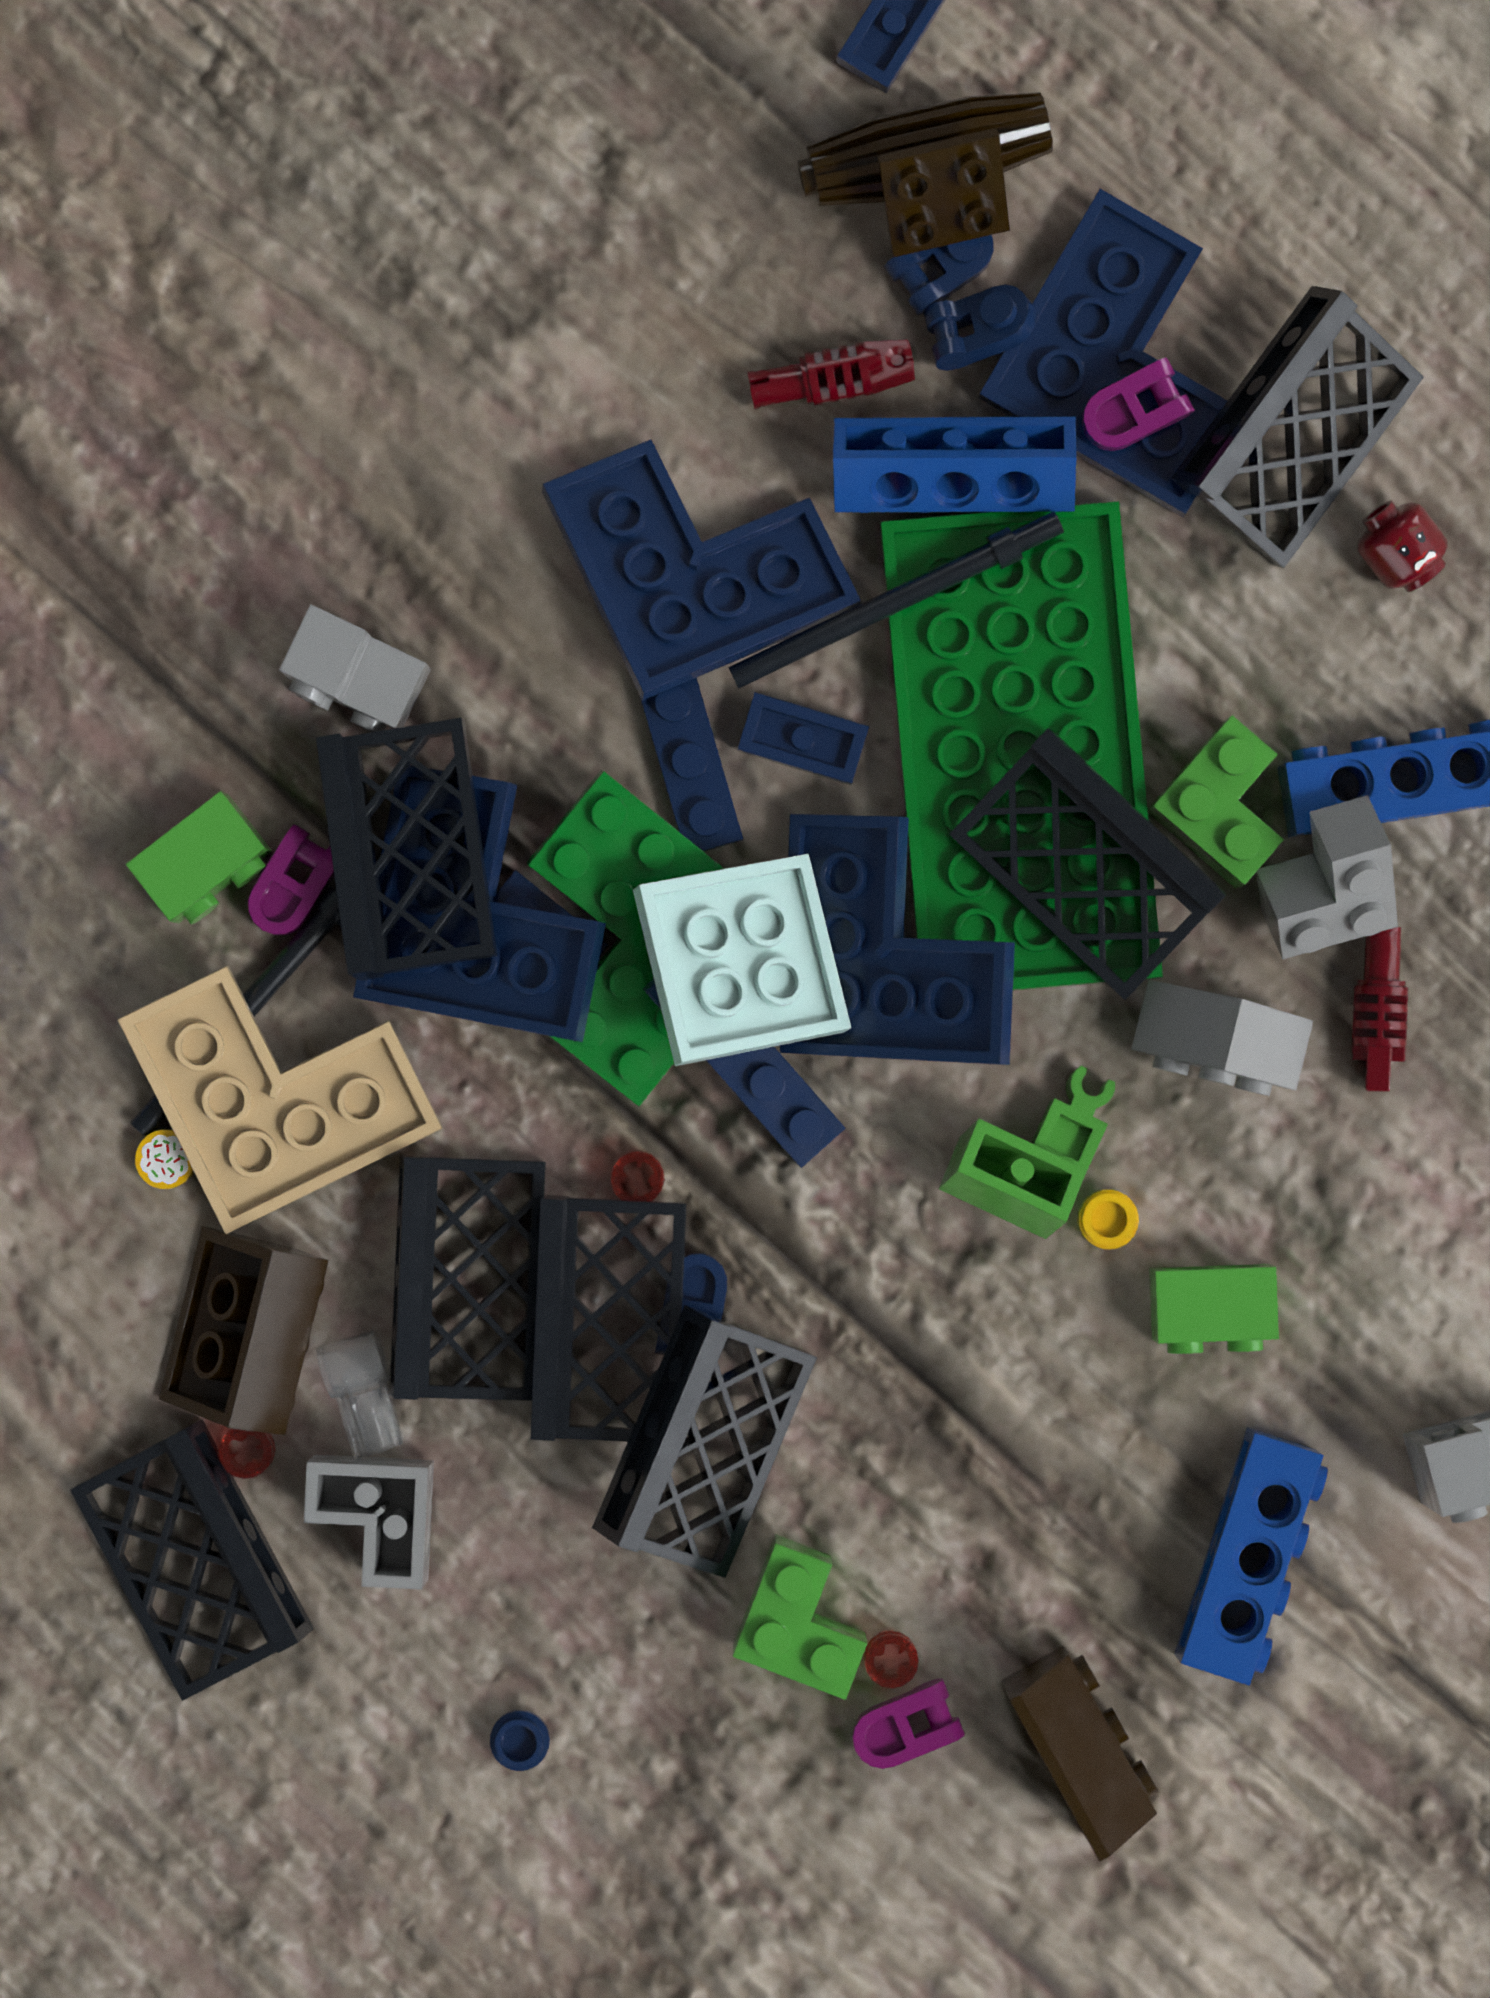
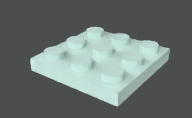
[633,854,851,1066]

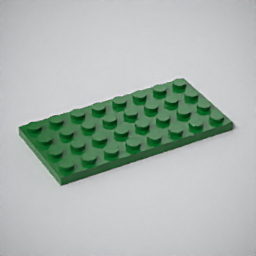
[880,501,1163,991]

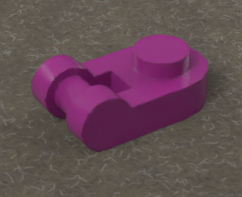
[1082,357,1195,451]
[248,824,335,935]
[852,1678,965,1769]

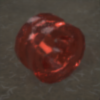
[611,1151,665,1201]
[219,1429,276,1479]
[864,1630,919,1688]

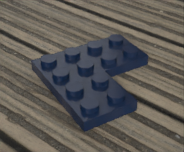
[978,188,1228,517]
[542,439,861,700]
[353,765,606,1042]
[780,814,1015,1065]

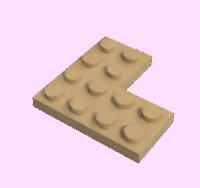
[118,965,442,1234]

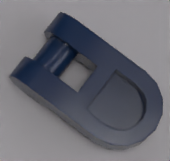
[884,235,994,316]
[924,284,1036,371]
[655,1253,727,1355]

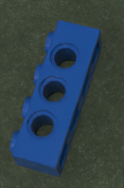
[833,417,1077,513]
[1277,720,1490,838]
[1174,1427,1328,1686]

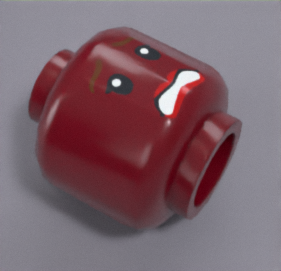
[1357,500,1448,592]

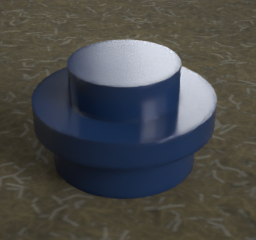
[490,1710,550,1771]

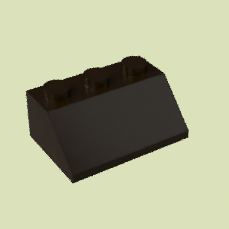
[158,1226,329,1435]
[1002,1645,1159,1862]

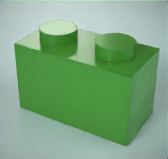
[125,791,272,925]
[939,1118,1087,1239]
[1149,1264,1279,1354]

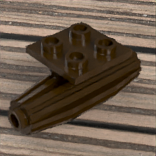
[797,92,1053,257]

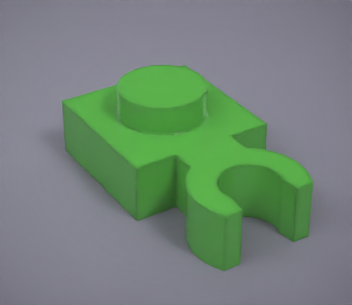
[1031,1066,1115,1177]

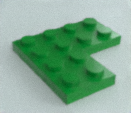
[526,770,724,1107]

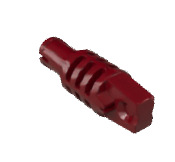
[747,339,915,410]
[1352,927,1409,1092]

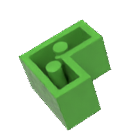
[1148,715,1284,889]
[733,1534,867,1700]

